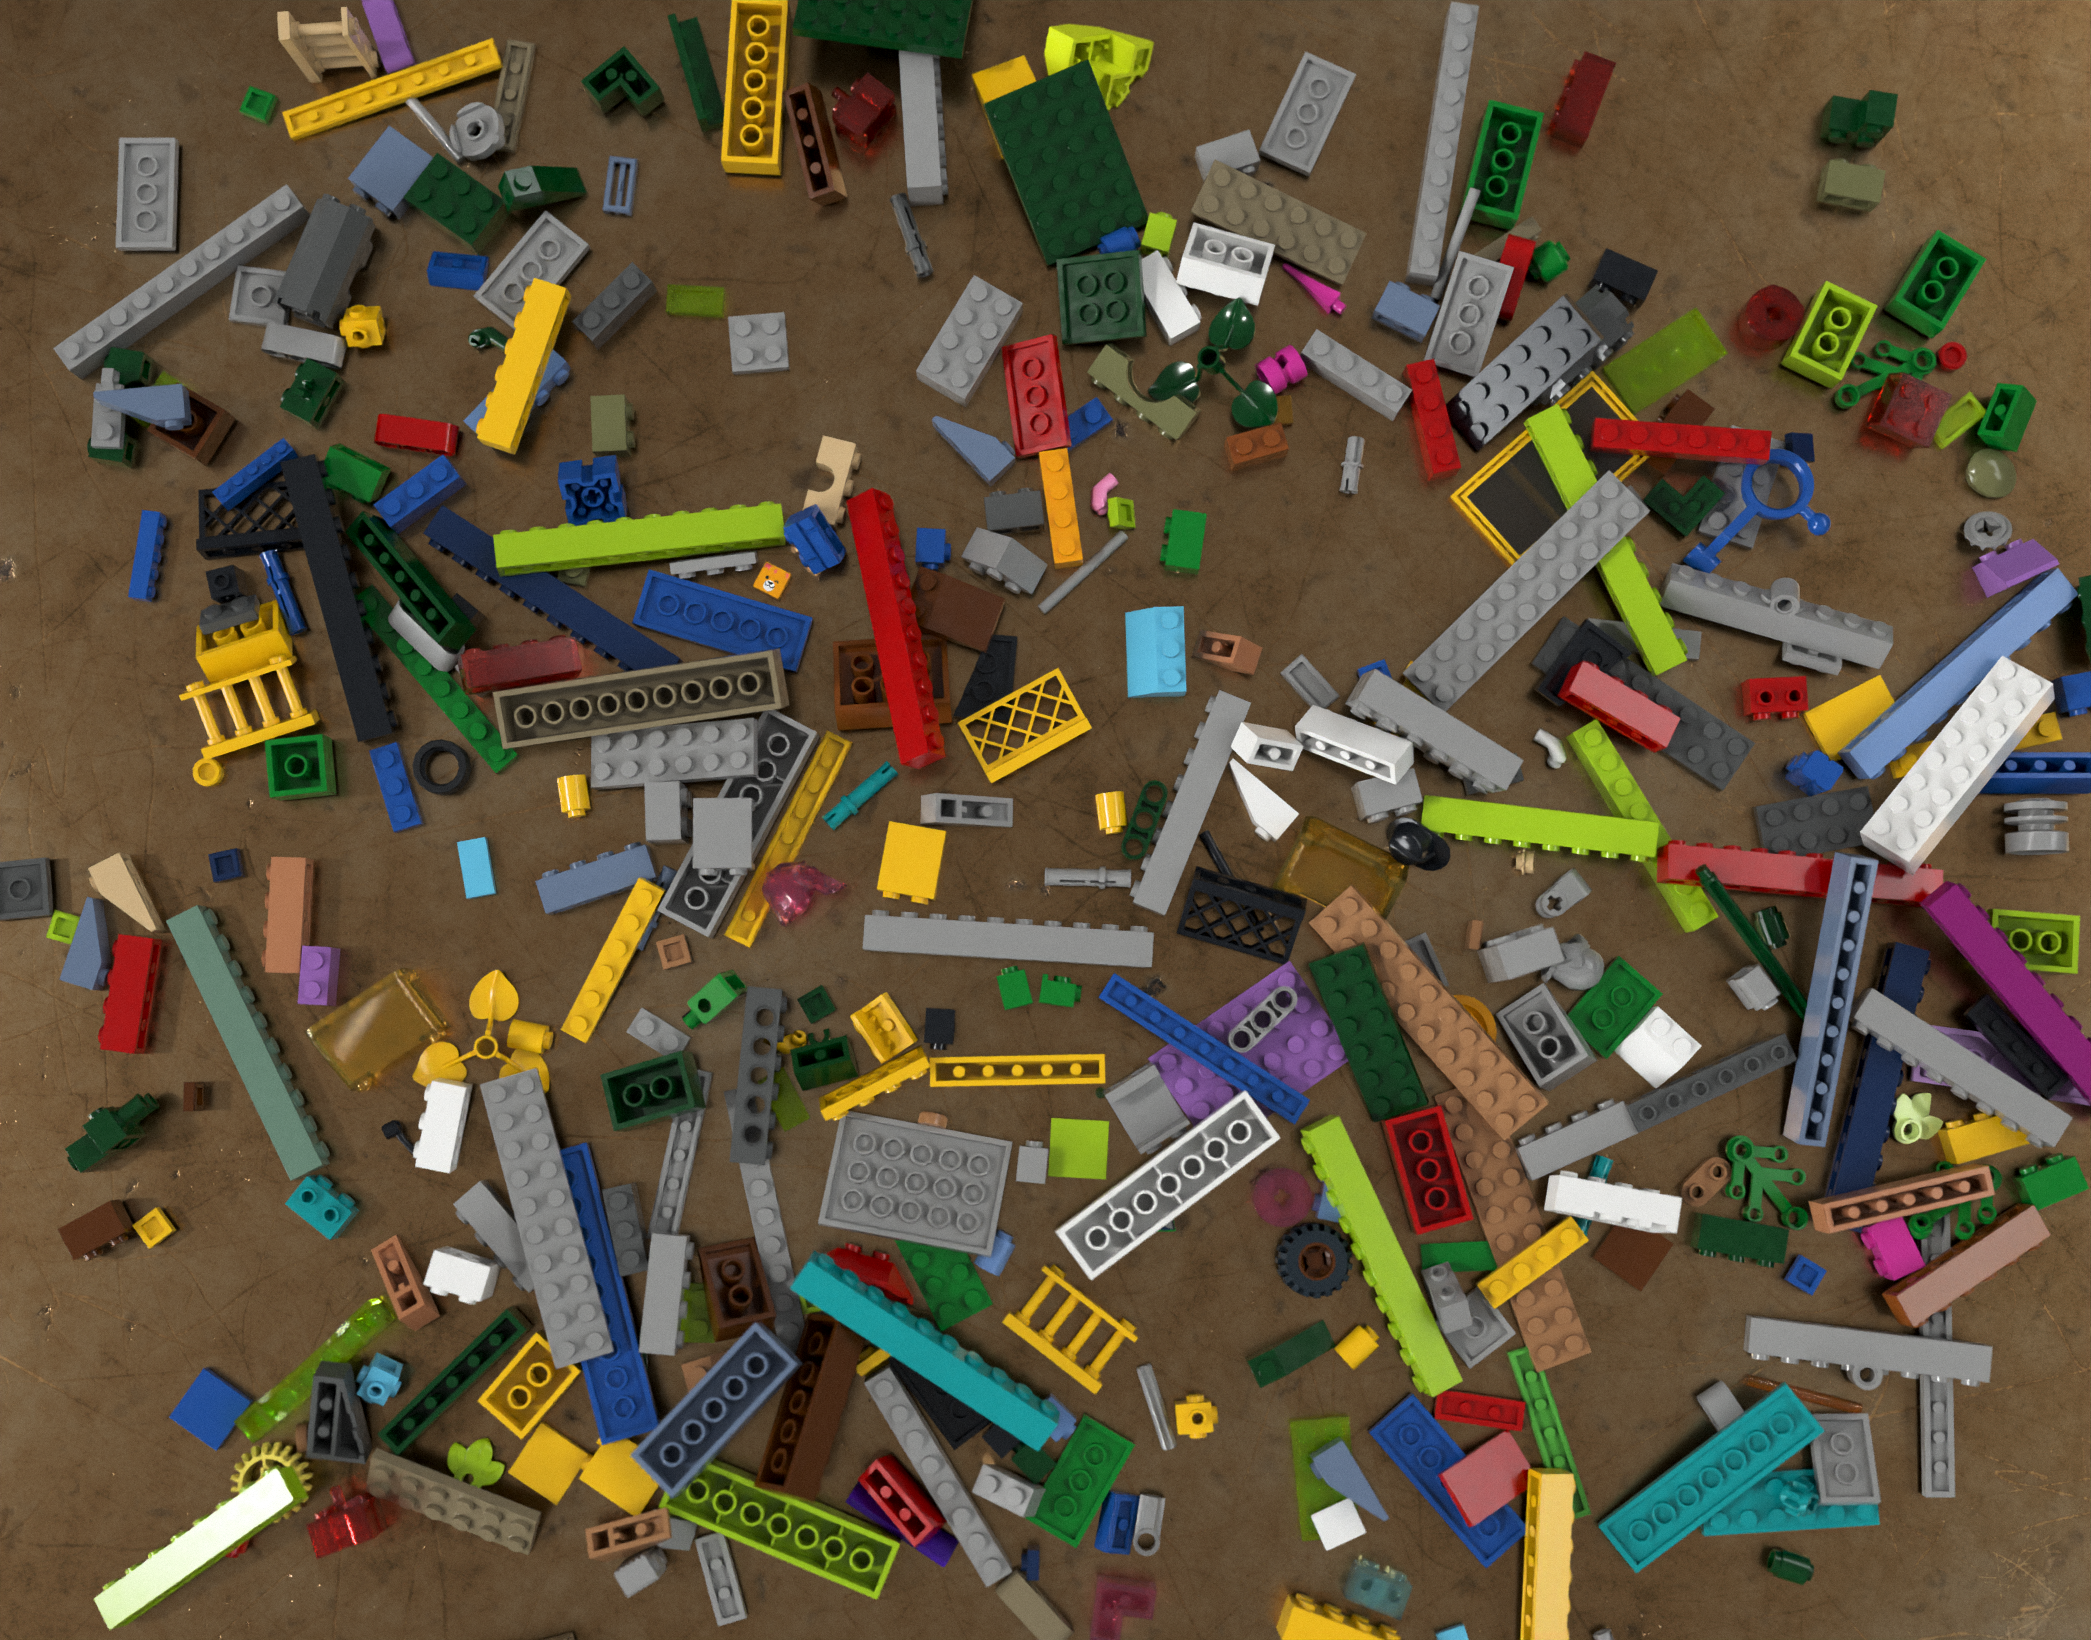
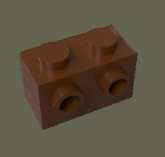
[58,1199,135,1262]

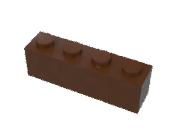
[783,82,847,206]

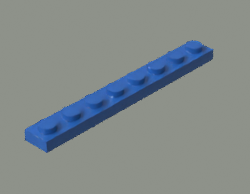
[1098,973,1310,1125]

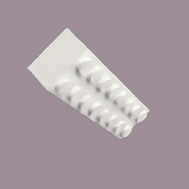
[1860,656,2055,875]
[1055,1090,1280,1280]

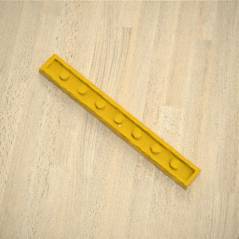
[282,38,503,141]
[724,730,853,948]

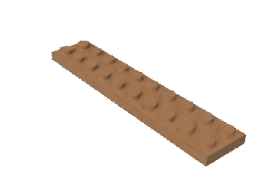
[1309,884,1549,1140]
[1432,1088,1591,1373]

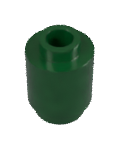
[1753,905,1791,950]
[1767,1548,1814,1585]

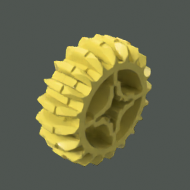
[230,1442,312,1523]

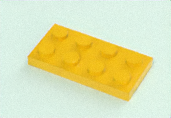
[819,1045,930,1121]

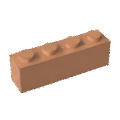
[262,857,314,974]

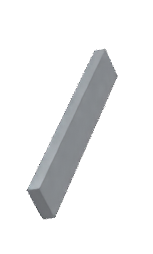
[647,1069,714,1239]

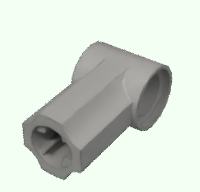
[1133,1493,1166,1556]

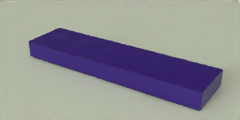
[846,1481,959,1568]

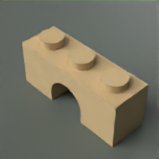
[803,435,861,531]

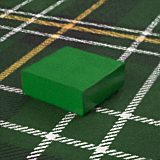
[239,86,278,124]

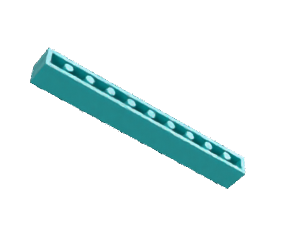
[790,1251,1060,1451]

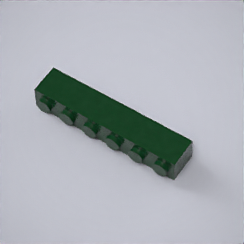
[345,511,477,650]
[377,1305,533,1456]

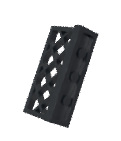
[196,481,304,560]
[1177,866,1307,964]

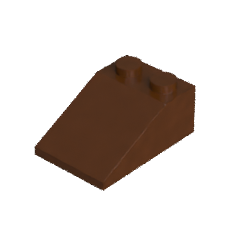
[911,566,1006,653]
[697,1237,777,1343]

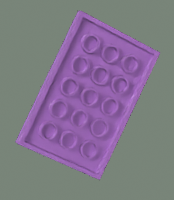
[1147,961,1348,1126]

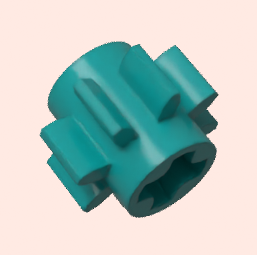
[1780,1478,1819,1518]

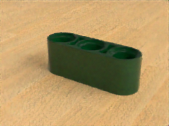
[1121,780,1168,862]

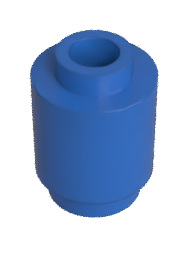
[1097,226,1141,254]

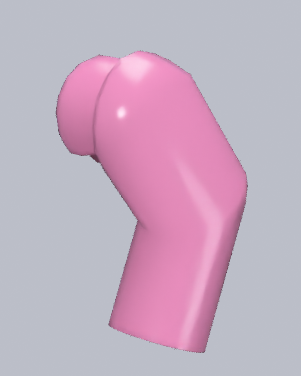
[1090,473,1119,515]

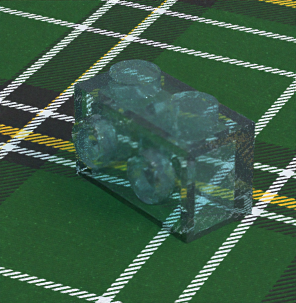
[1342,1558,1413,1620]

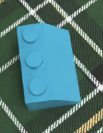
[1125,606,1186,698]

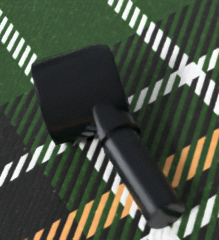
[381,1120,414,1155]

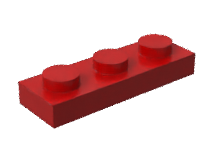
[1433,1389,1525,1432]

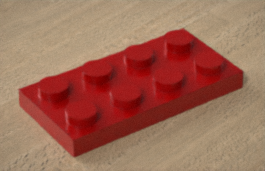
[1001,334,1072,459]

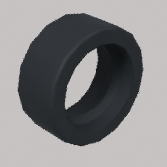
[412,739,471,795]

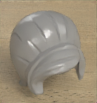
[1541,934,1604,991]

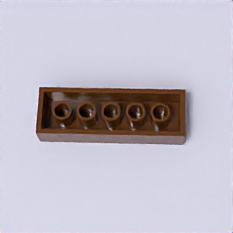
[754,1313,866,1503]

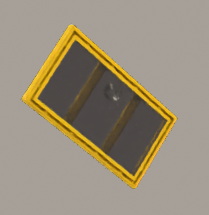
[1450,371,1650,566]

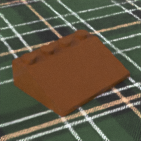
[833,635,952,731]

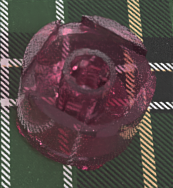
[1251,1167,1312,1227]

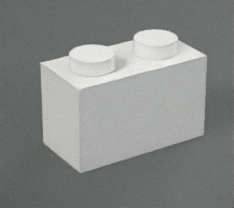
[1231,722,1304,771]

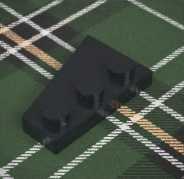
[1534,620,1633,706]
[953,634,1018,722]

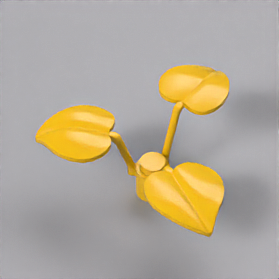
[412,970,550,1093]

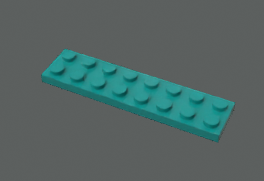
[1598,1381,1825,1573]

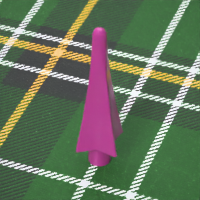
[1282,263,1347,315]

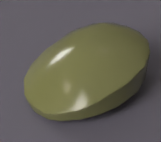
[1965,449,2017,498]

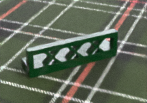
[667,13,724,132]

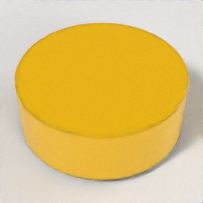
[193,758,224,787]

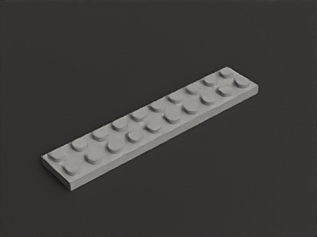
[1402,470,1650,712]
[480,1068,615,1369]

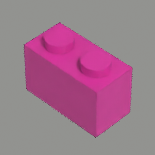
[1861,1217,1926,1281]

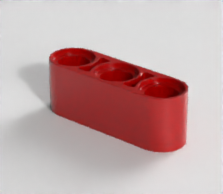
[1498,233,1537,321]
[373,414,459,456]

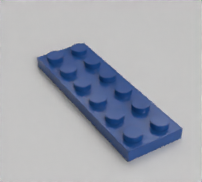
[632,569,813,673]
[1368,1392,1526,1569]

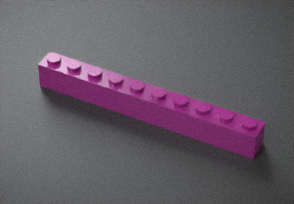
[1920,881,2091,1106]

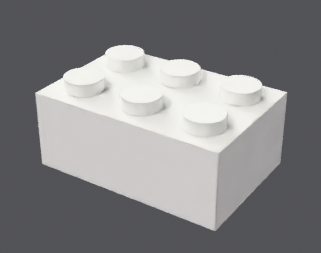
[1176,223,1275,306]

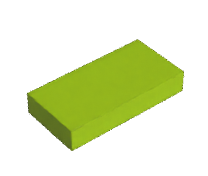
[1924,391,1986,449]

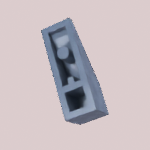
[93,384,192,430]
[932,416,1015,487]
[59,897,112,991]
[1309,1436,1389,1521]

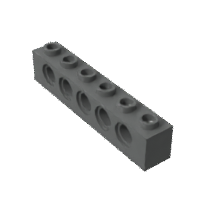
[729,986,788,1165]
[1625,1033,1797,1132]

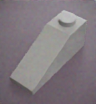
[920,793,1013,827]

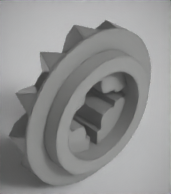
[1964,511,2012,551]

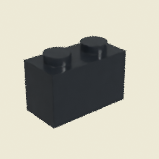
[1587,248,1658,309]

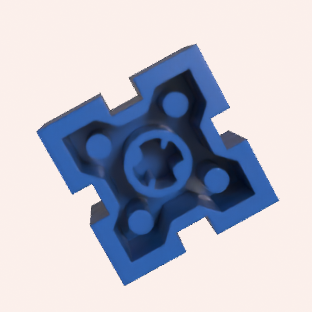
[558,455,627,526]

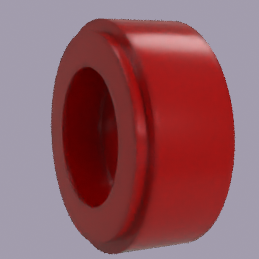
[1936,342,1967,372]

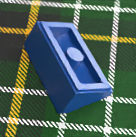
[427,251,489,290]
[1095,1490,1140,1555]

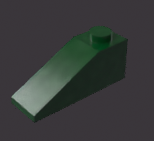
[498,166,587,212]
[1245,1319,1336,1388]

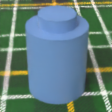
[974,1229,1016,1277]

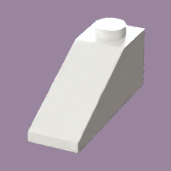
[1227,759,1299,842]

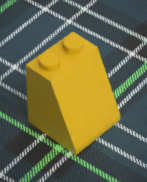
[972,55,1036,159]

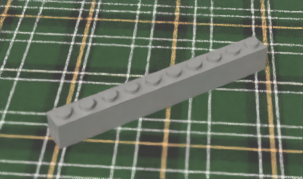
[1405,1,1479,286]
[53,184,310,379]
[863,910,1154,968]

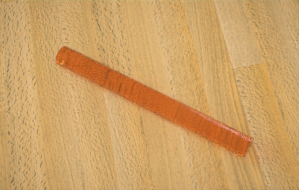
[1745,1374,1863,1413]

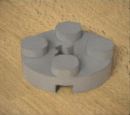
[450,102,505,161]

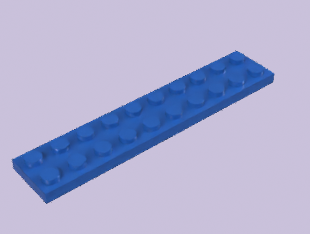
[560,1142,660,1445]

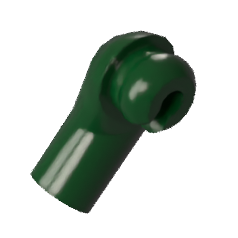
[468,327,509,352]

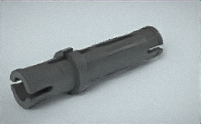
[889,193,934,278]

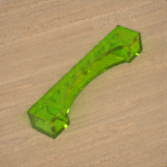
[234,1297,395,1443]

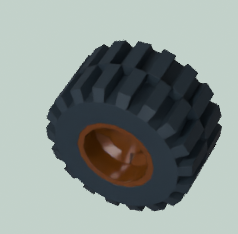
[1275,1222,1353,1298]

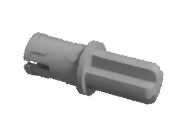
[1339,436,1365,494]

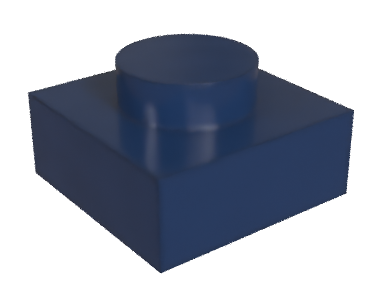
[1021,1545,1039,1581]

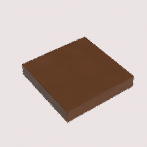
[1591,1225,1674,1292]

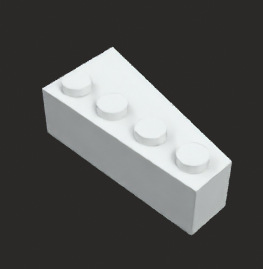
[1544,1171,1682,1233]

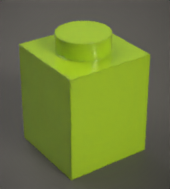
[1140,212,1177,258]

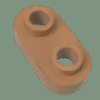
[1679,1157,1731,1207]

